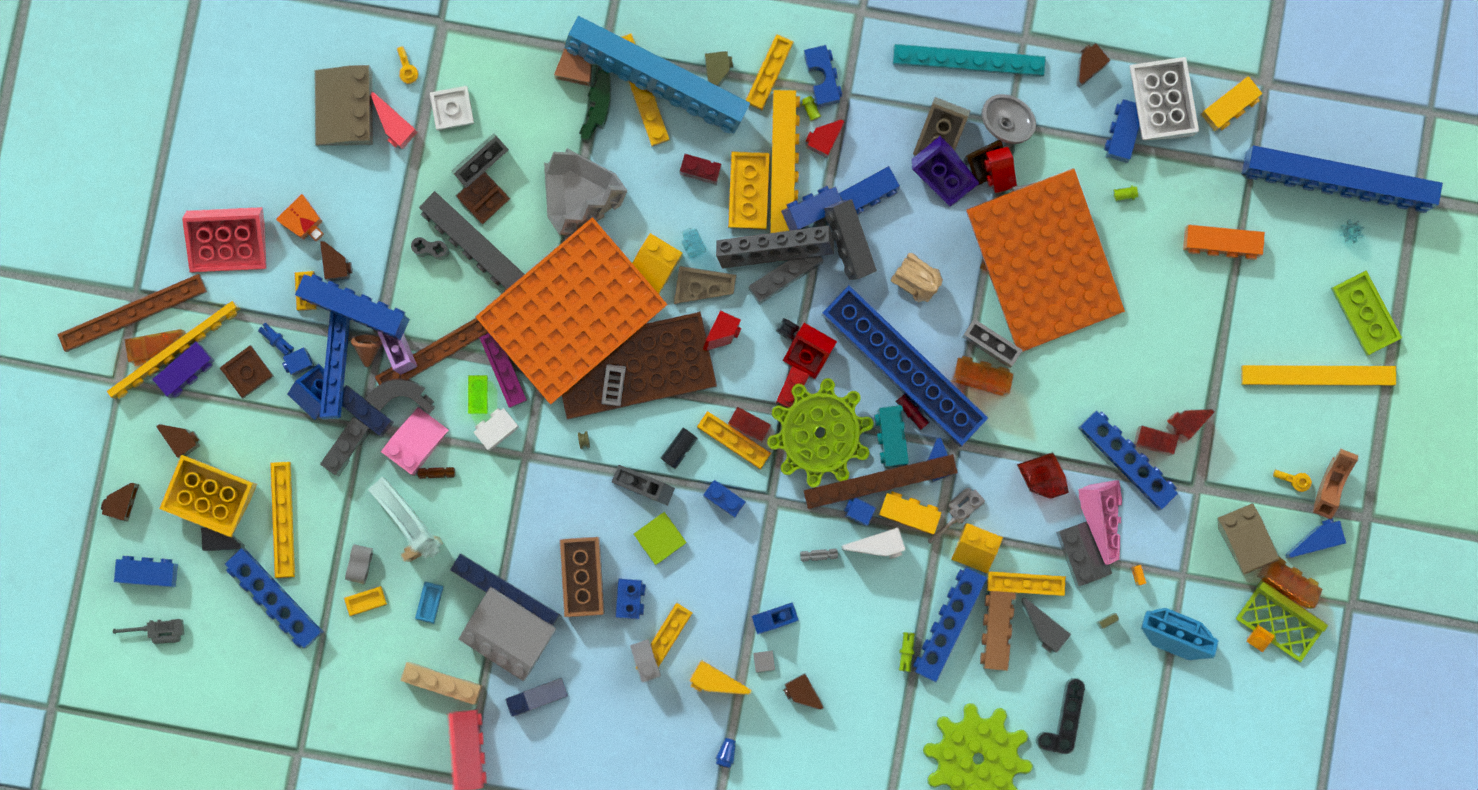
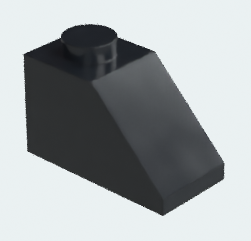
[201,527,245,551]

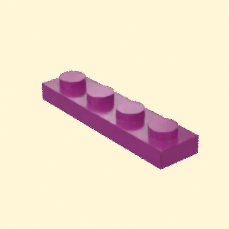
[479,333,527,408]

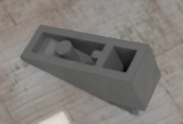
[612,465,675,506]
[1021,598,1071,653]

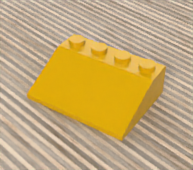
[159,455,257,537]

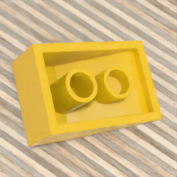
[632,233,683,294]
[689,660,751,694]

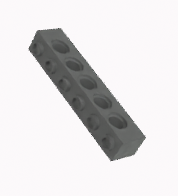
[716,226,834,269]

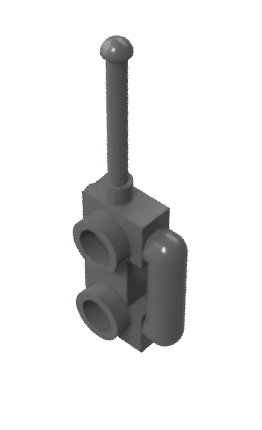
[112,619,184,644]

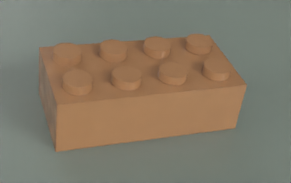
[560,537,605,617]

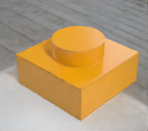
[1246,625,1275,652]

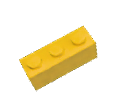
[1201,76,1263,132]
[878,491,942,535]

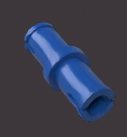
[258,323,294,356]

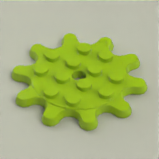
[767,378,874,488]
[923,703,1033,790]

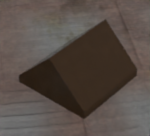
[963,140,1004,186]

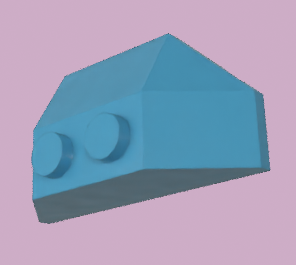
[1141,608,1219,660]

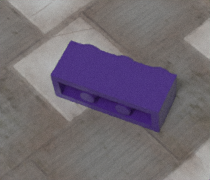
[152,342,215,398]

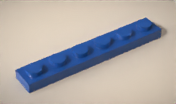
[320,312,350,420]

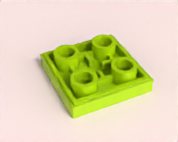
[633,512,687,565]

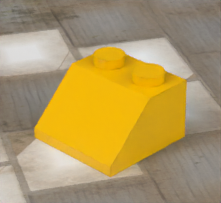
[951,523,1003,574]

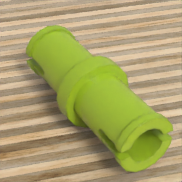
[898,632,915,672]

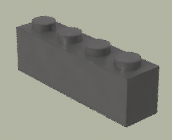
[824,199,877,280]
[749,256,823,305]

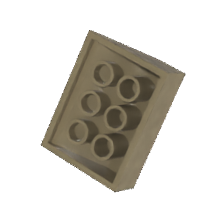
[315,65,373,146]

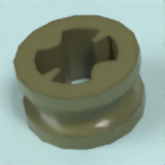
[578,431,590,449]

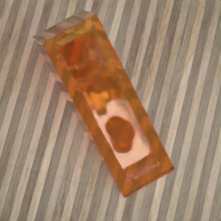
[124,329,186,366]

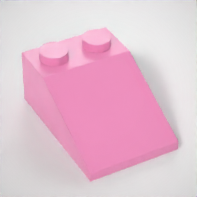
[381,407,449,476]

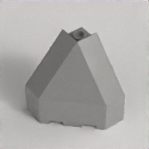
[544,149,628,235]

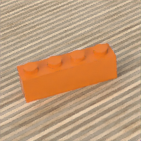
[1183,225,1265,260]

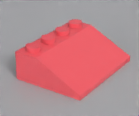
[182,207,266,272]
[448,709,487,790]

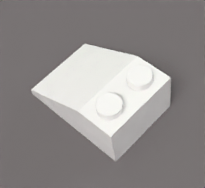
[841,528,905,559]

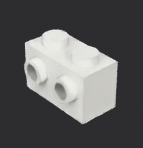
[474,408,519,451]

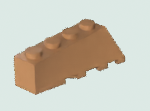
[980,591,1016,671]

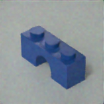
[804,45,842,108]

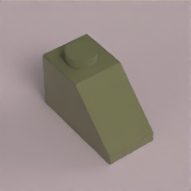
[705,51,733,87]

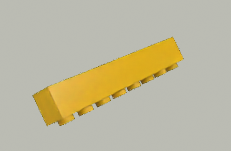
[771,90,800,233]

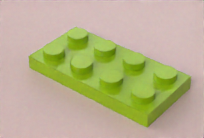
[1331,270,1402,356]

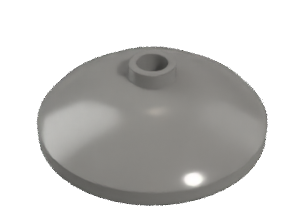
[981,94,1036,144]

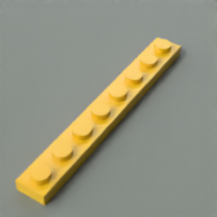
[107,301,240,399]

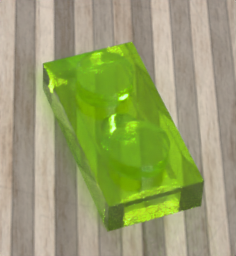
[468,375,488,414]

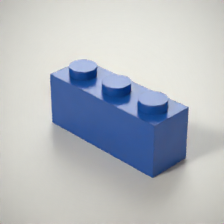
[1104,99,1140,163]
[839,166,900,215]
[781,186,842,231]
[114,556,178,587]

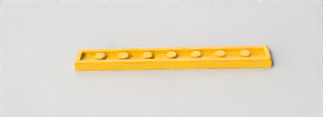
[1241,365,1396,386]

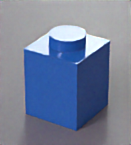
[282,347,315,376]

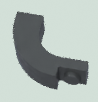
[365,379,435,414]

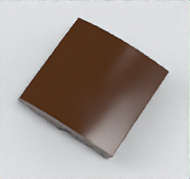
[455,172,510,225]

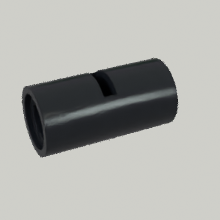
[660,427,698,469]

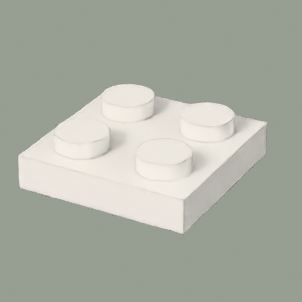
[430,86,474,131]

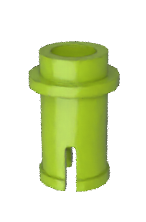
[801,95,821,121]
[1113,185,1138,202]

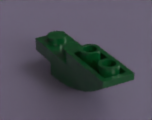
[579,69,611,144]

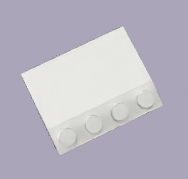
[1129,57,1199,140]

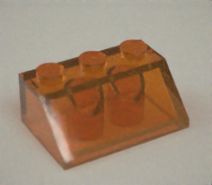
[950,356,1014,397]
[1257,557,1322,609]

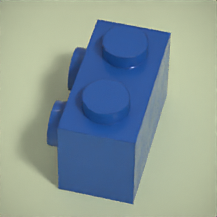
[616,579,646,619]

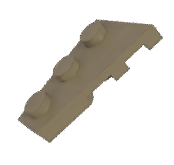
[674,266,736,304]

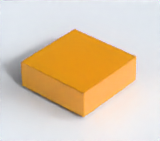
[1131,565,1146,585]

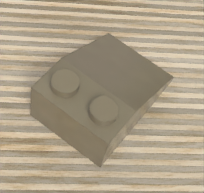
[913,97,970,155]
[1217,503,1279,575]

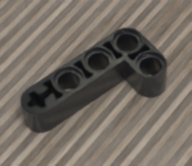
[1036,678,1085,754]

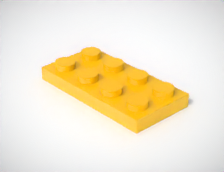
[728,152,770,230]

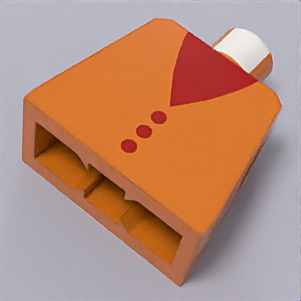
[276,194,324,241]

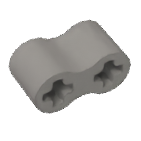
[345,544,373,584]

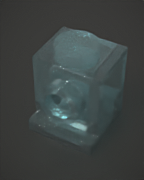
[681,228,706,259]

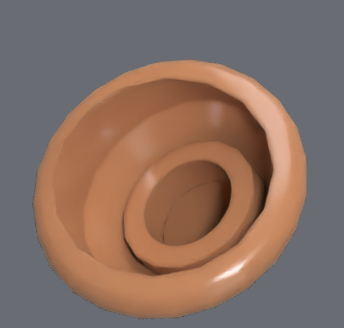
[351,335,383,367]

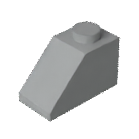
[630,639,661,683]

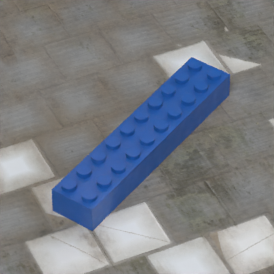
[1242,145,1443,213]
[822,285,988,447]

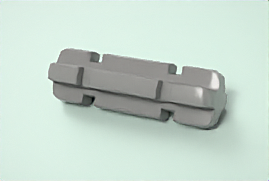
[800,548,838,562]

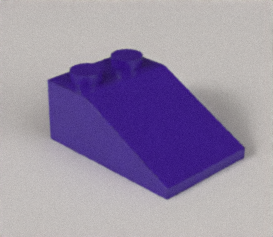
[912,136,979,207]

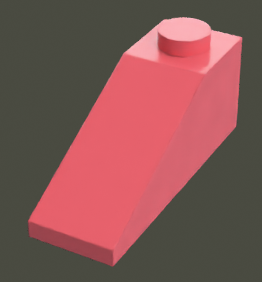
[370,92,418,149]

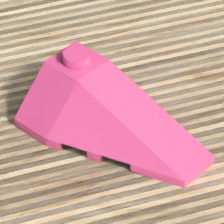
[1078,480,1122,565]

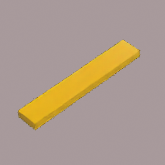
[270,462,295,578]

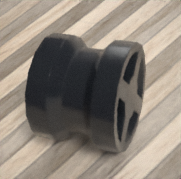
[776,318,800,341]

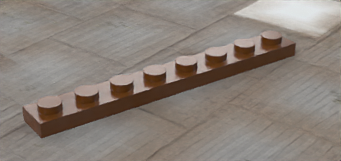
[803,454,958,509]

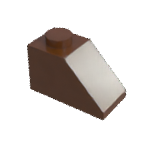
[1077,43,1111,88]
[320,241,353,281]
[156,424,200,459]
[101,483,140,521]
[783,673,824,710]

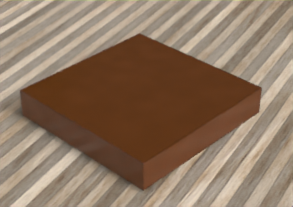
[220,345,274,399]

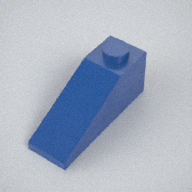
[1285,518,1346,558]

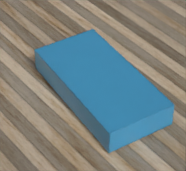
[415,581,444,624]

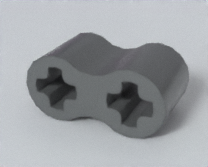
[411,237,449,260]

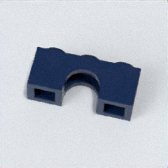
[342,385,394,437]

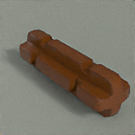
[417,467,455,479]

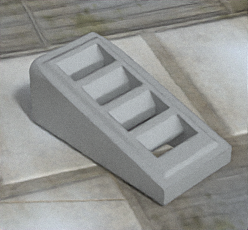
[601,364,626,406]

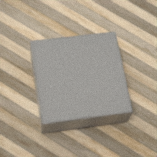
[753,651,775,672]

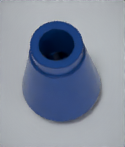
[715,738,736,768]

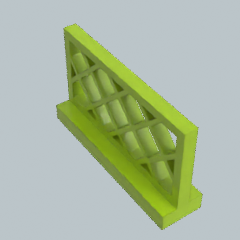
[1236,580,1328,662]

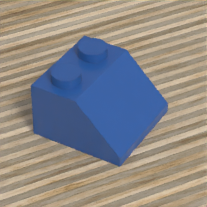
[287,364,324,420]

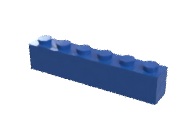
[295,274,410,340]

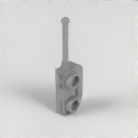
[928,488,985,544]

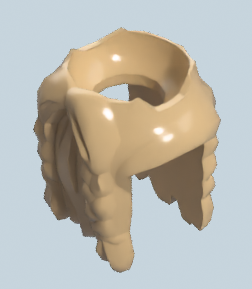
[890,253,943,303]

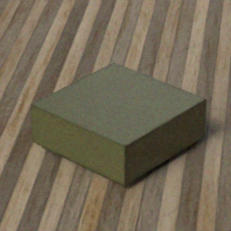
[1096,613,1119,629]

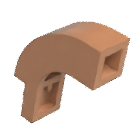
[1313,448,1358,519]

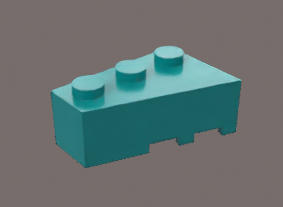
[874,405,909,468]

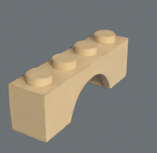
[401,662,483,705]

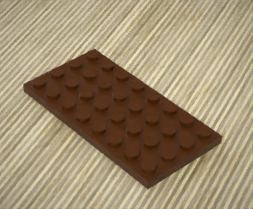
[562,312,717,420]

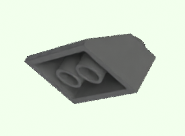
[1056,521,1112,587]

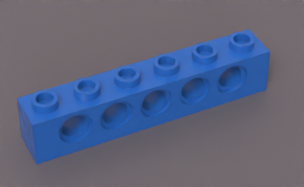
[1078,411,1178,510]
[225,548,323,648]
[913,567,987,682]

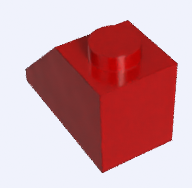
[805,119,844,158]
[703,310,742,351]

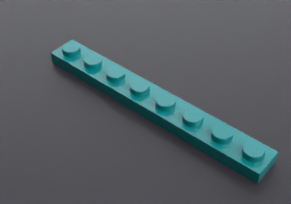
[893,44,1046,76]

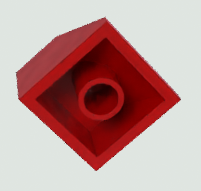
[782,322,837,380]

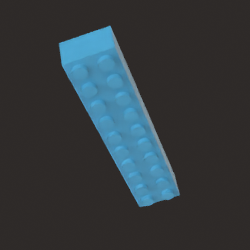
[564,16,750,134]

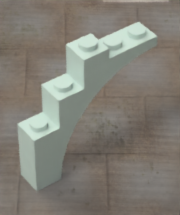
[368,477,441,558]

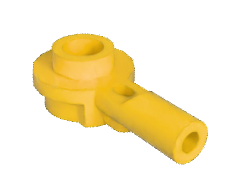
[397,46,418,84]
[1273,469,1312,492]

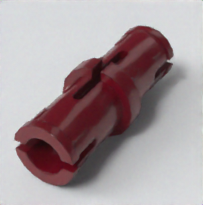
[895,394,930,431]

